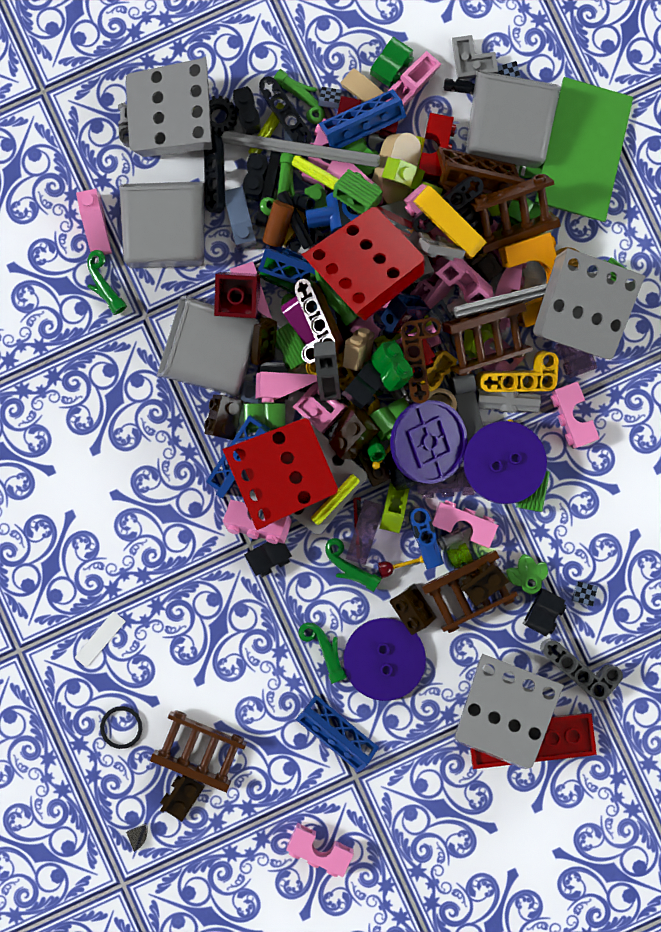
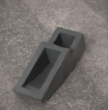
[313,341,341,401]

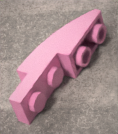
[494,262,527,332]

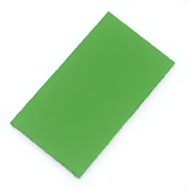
[534,77,633,222]

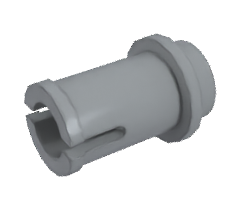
[437,528,464,550]

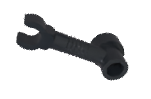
[292,193,325,245]

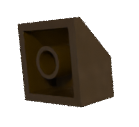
[329,403,380,460]

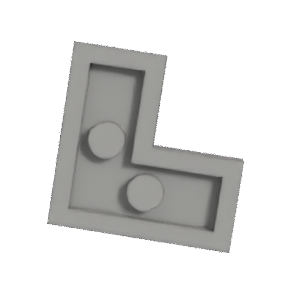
[451,35,498,80]

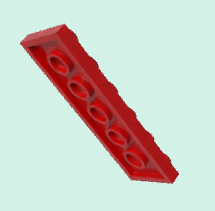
[470,712,597,769]

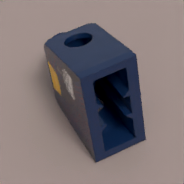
[381,294,431,339]

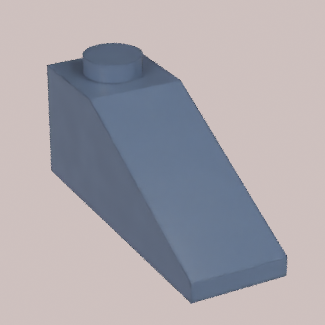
[225,187,257,250]

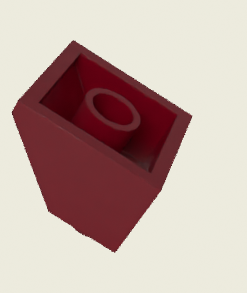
[214,272,261,318]

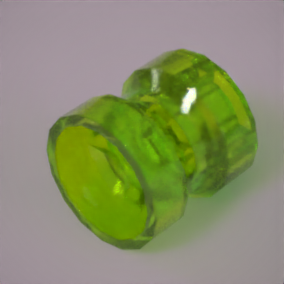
[446,542,473,569]

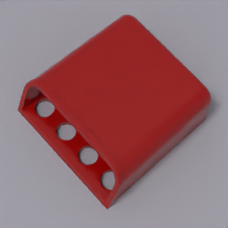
[301,207,425,321]
[222,418,338,530]

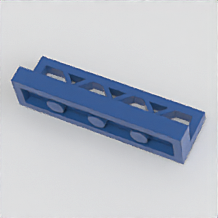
[319,89,406,149]
[258,244,325,295]
[206,415,270,499]
[295,695,379,772]

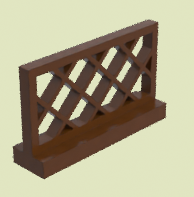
[437,147,525,201]

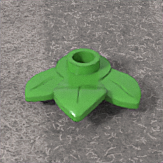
[506,554,548,594]

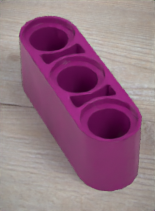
[281,296,325,354]

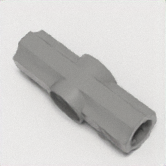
[477,390,541,413]

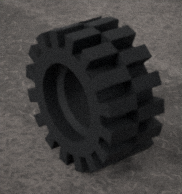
[210,96,238,136]

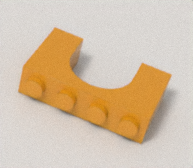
[498,232,557,328]

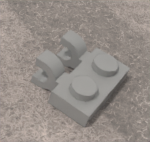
[415,232,465,260]

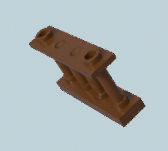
[468,174,561,254]
[441,302,533,376]
[421,550,518,633]
[150,710,247,793]

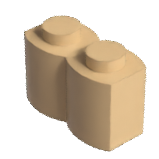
[342,328,375,371]

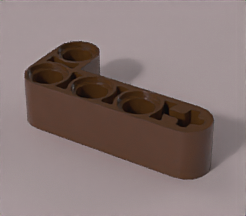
[294,279,345,364]
[401,317,441,403]

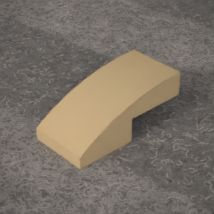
[340,68,384,109]

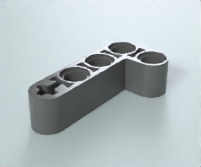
[450,372,483,444]
[540,639,623,701]

